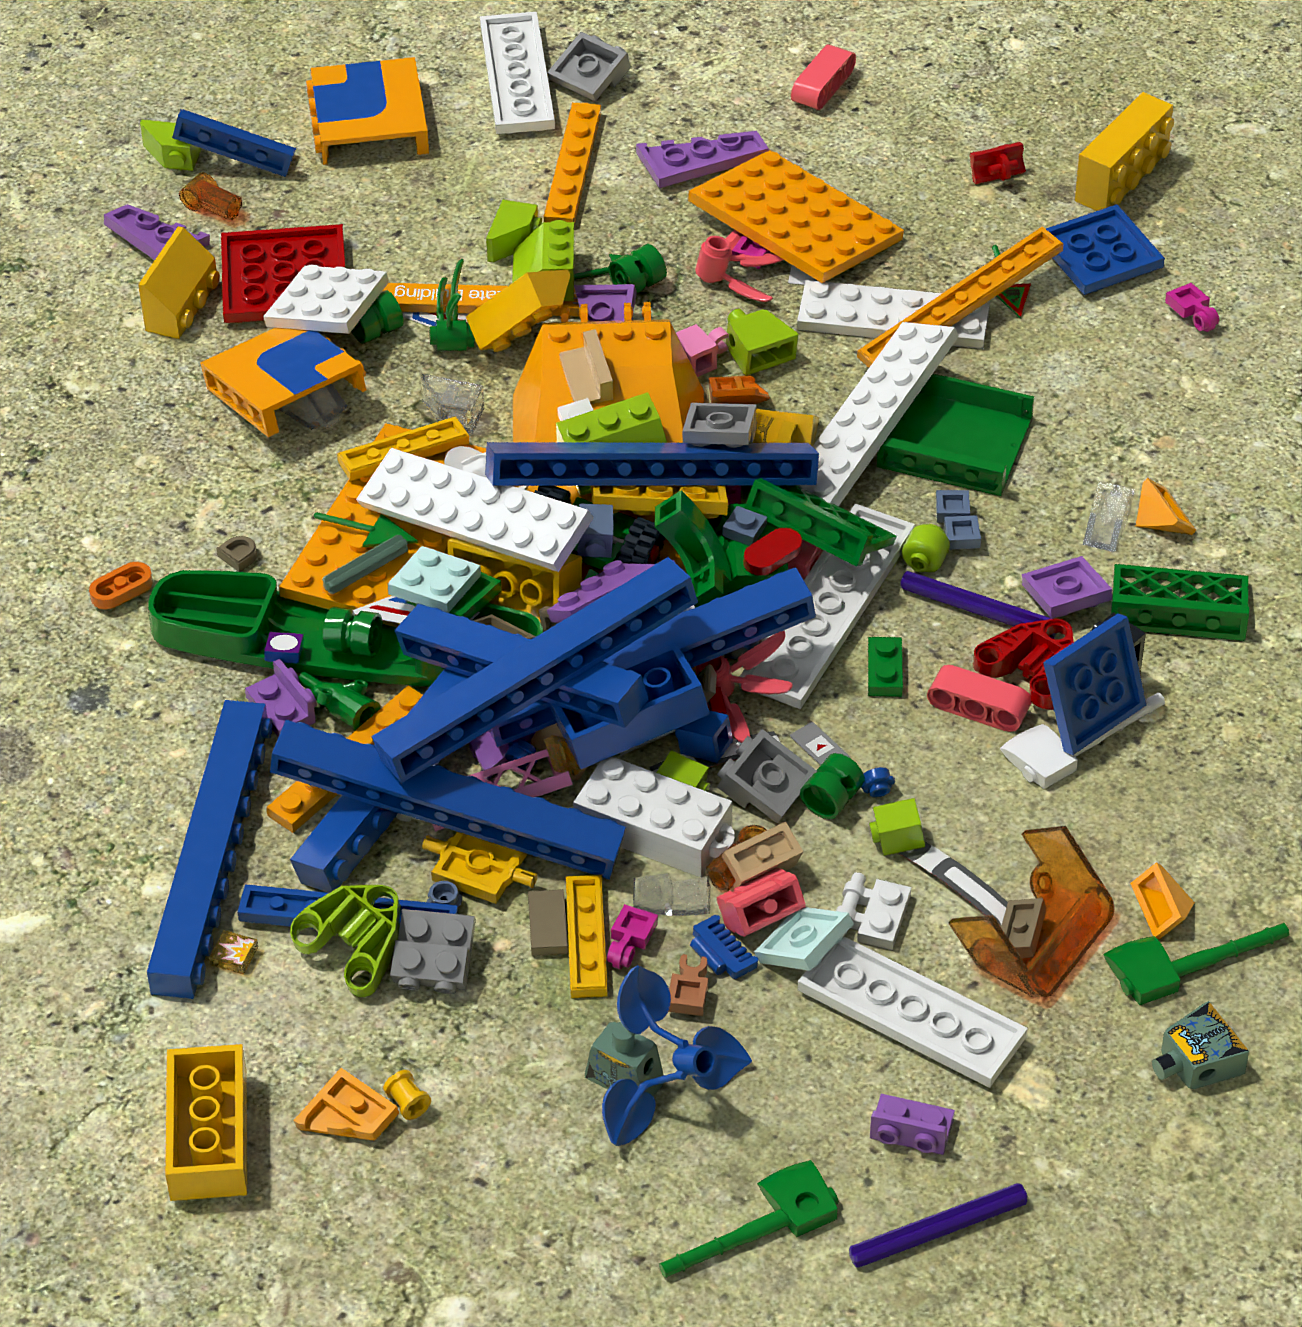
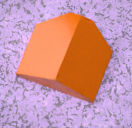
[709,375,770,404]

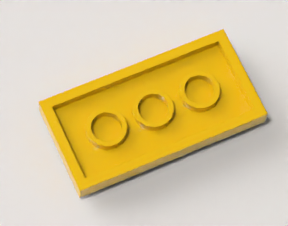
[591,485,728,519]

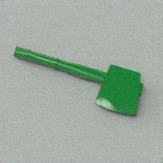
[1103,923,1289,1005]
[659,1160,839,1278]

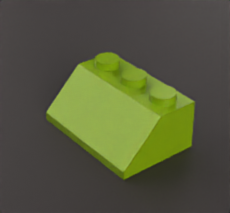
[512,220,575,301]
[556,392,667,496]

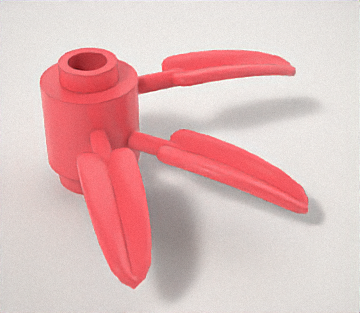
[695,229,783,302]
[696,631,793,743]

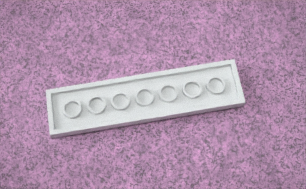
[797,322,959,506]
[356,448,594,572]
[739,504,915,709]

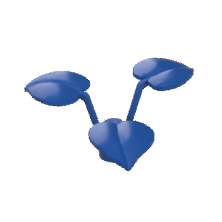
[602,965,752,1146]

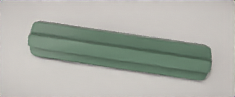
[322,535,408,594]

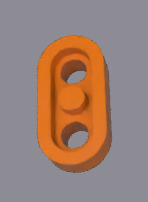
[89,562,153,610]

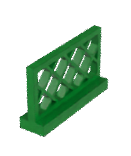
[745,478,897,567]
[1111,564,1249,641]

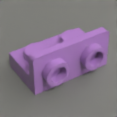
[245,659,317,737]
[870,1094,955,1155]

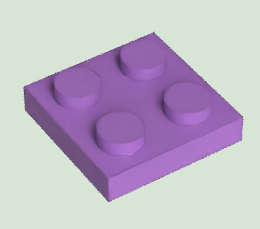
[1022,556,1112,619]

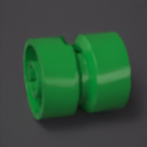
[609,244,667,294]
[351,290,404,344]
[323,607,383,657]
[800,753,865,820]

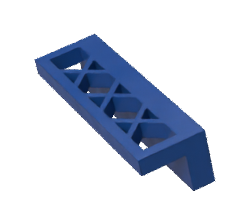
[172,109,296,177]

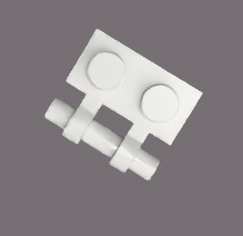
[836,872,911,950]

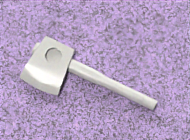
[1000,693,1165,789]

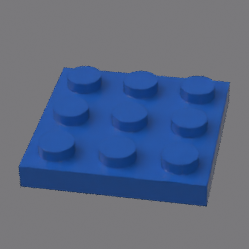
[1046,204,1165,295]
[1043,614,1147,755]

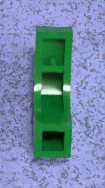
[655,490,732,608]

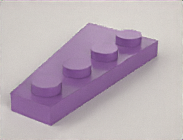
[636,131,769,188]

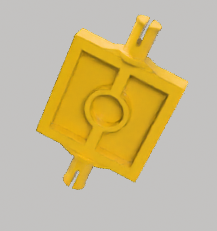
[422,832,538,904]

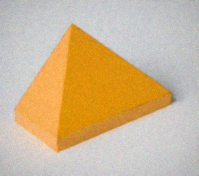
[1135,478,1197,535]
[1130,862,1195,940]

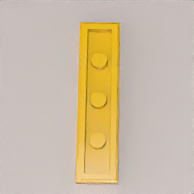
[337,416,469,481]
[566,875,608,998]

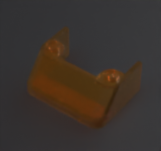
[948,826,1114,998]

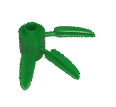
[429,259,475,351]

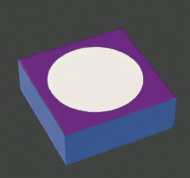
[264,632,304,663]

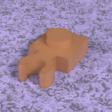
[668,954,709,1016]

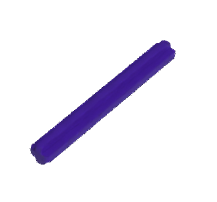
[900,571,1057,639]
[849,1183,1028,1268]

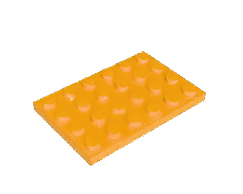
[688,150,904,283]

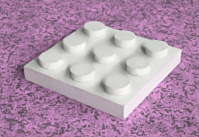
[263,265,389,334]

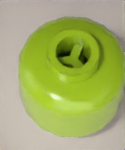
[902,524,950,572]

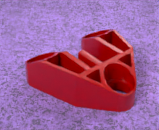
[973,619,1074,710]

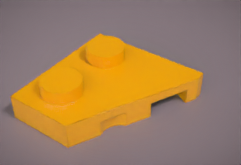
[293,1068,399,1141]

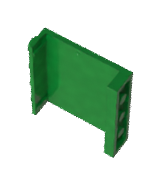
[877,373,1034,496]

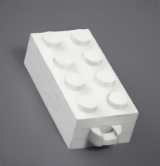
[573,757,735,878]

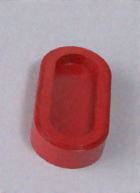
[743,528,802,575]

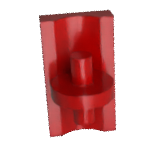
[969,142,1026,184]

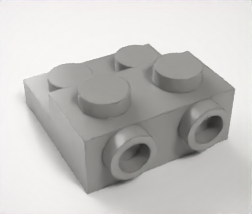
[547,32,631,101]
[682,403,757,448]
[717,729,816,823]
[390,909,476,994]

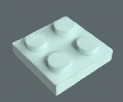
[388,546,481,613]
[754,907,854,971]

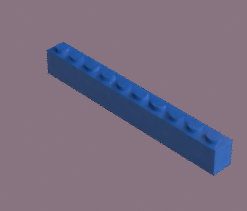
[485,442,819,486]
[371,557,698,783]
[489,567,816,747]
[147,700,273,999]
[270,720,626,880]

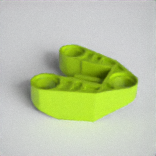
[290,885,401,997]

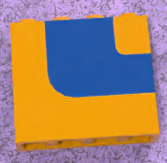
[306,57,429,165]
[200,328,366,437]

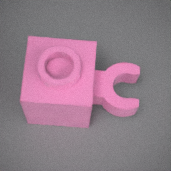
[676,324,729,377]

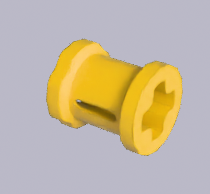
[383,1070,431,1120]

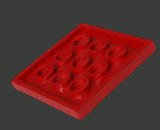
[221,224,346,323]

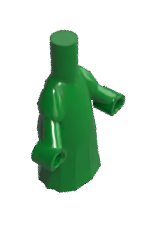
[298,672,381,730]

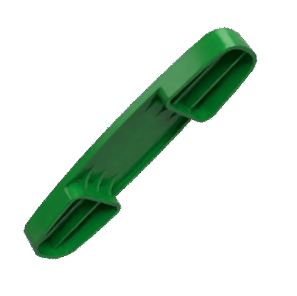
[148,570,543,687]

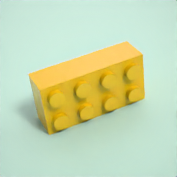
[1075,92,1174,211]
[165,1044,247,1201]

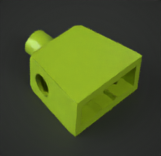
[726,309,799,376]

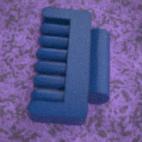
[690,915,758,979]

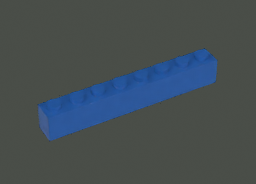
[395,603,649,728]
[290,669,469,893]

